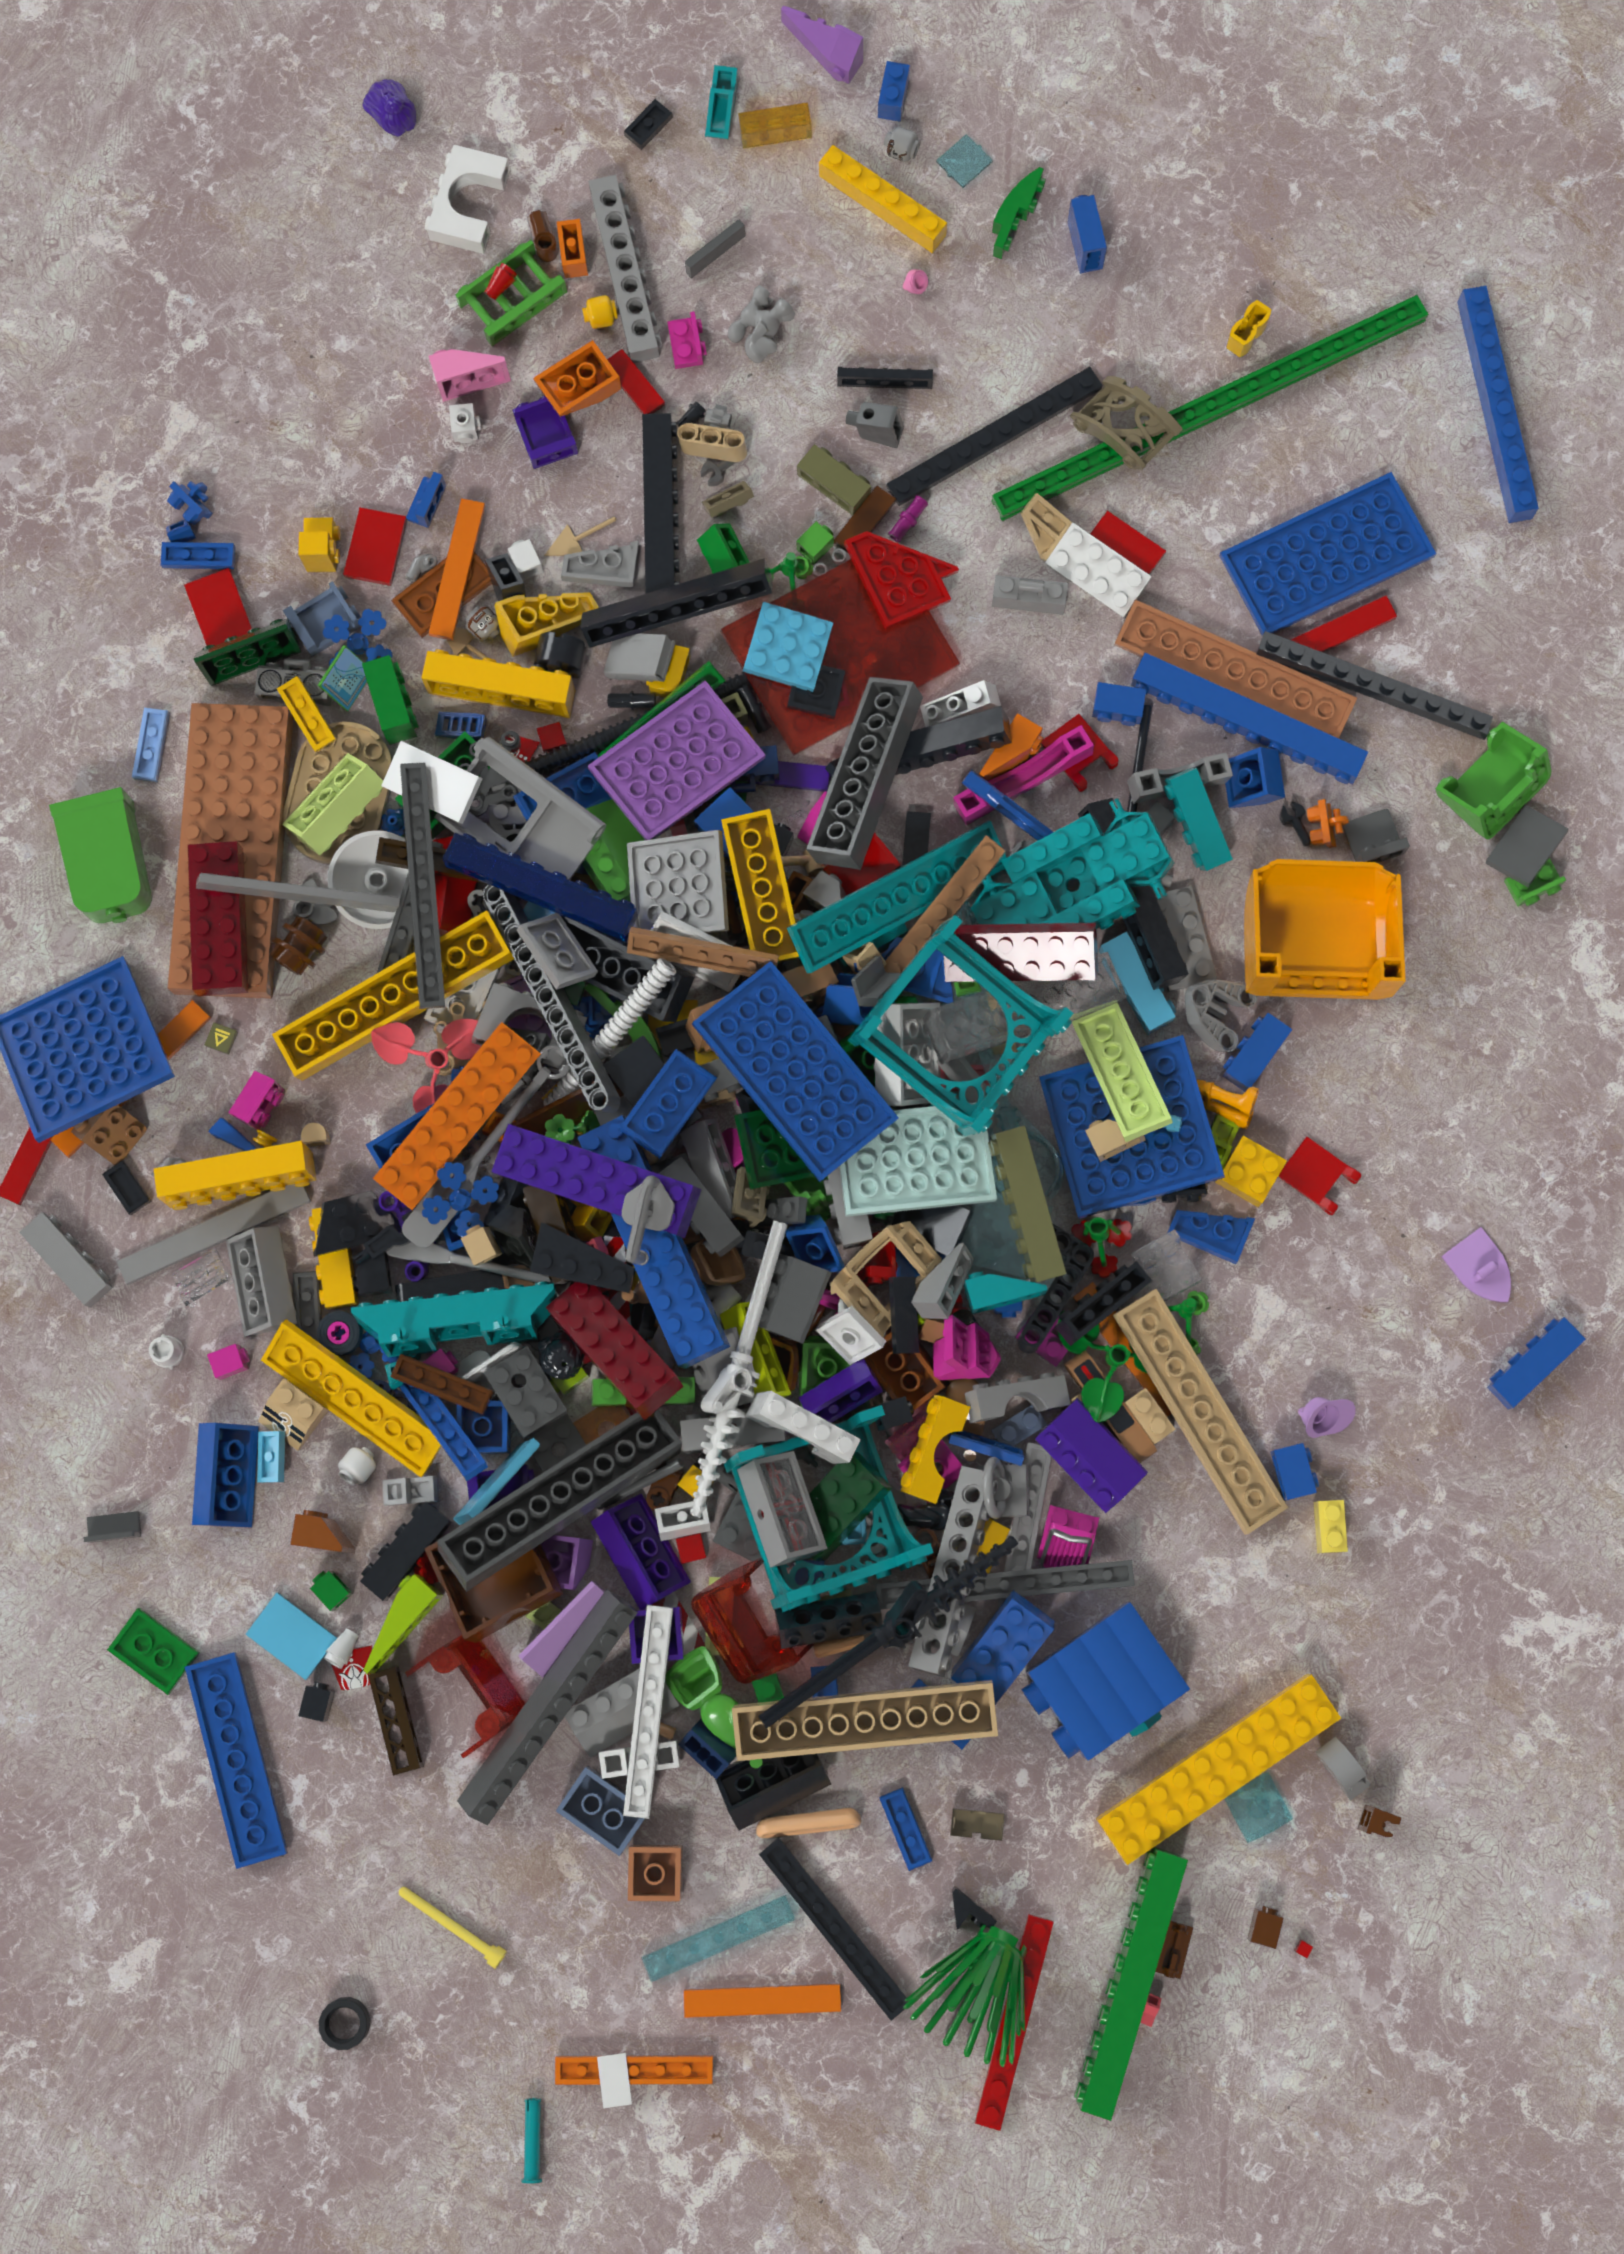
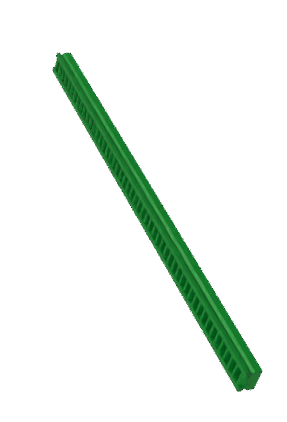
[991,295,1429,521]

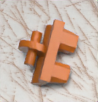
[1307,799,1349,848]

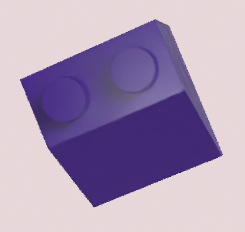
[629,1607,684,1664]

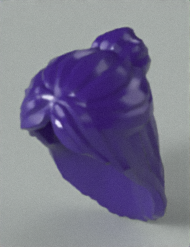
[362,79,417,137]

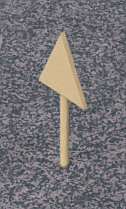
[544,517,616,556]
[447,627,488,659]

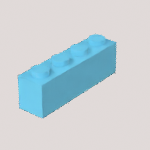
[1099,932,1176,1035]

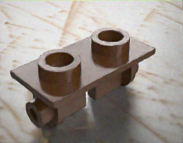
[1155,1921,1194,1979]

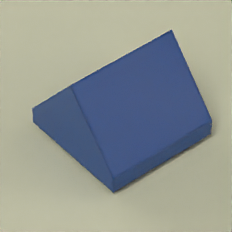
[166,519,196,542]

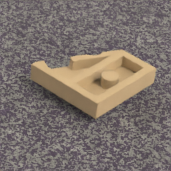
[1020,493,1072,561]

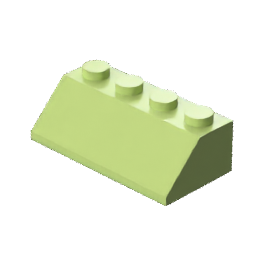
[282,753,383,855]

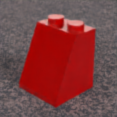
[824,832,901,896]

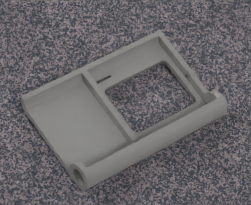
[434,737,606,905]

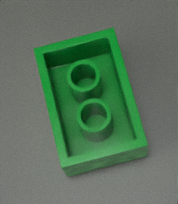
[362,655,419,745]

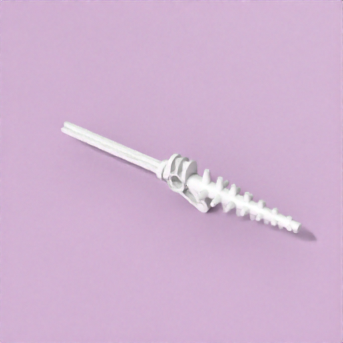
[690,1221,787,1518]

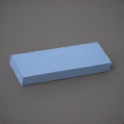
[132,708,170,782]

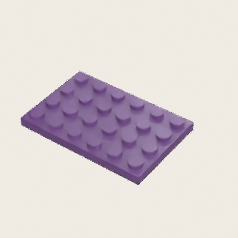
[588,681,766,840]

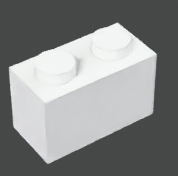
[655,1501,711,1541]

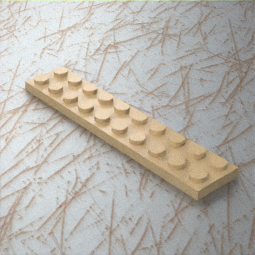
[1113,1289,1288,1535]

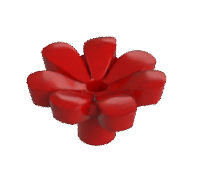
[414,1552,439,1584]

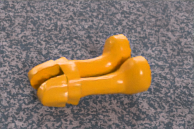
[1196,1079,1259,1130]

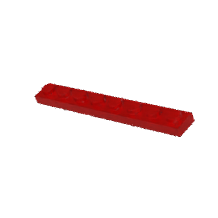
[975,1914,1054,2131]

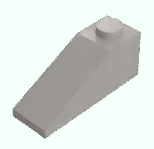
[911,1243,974,1319]

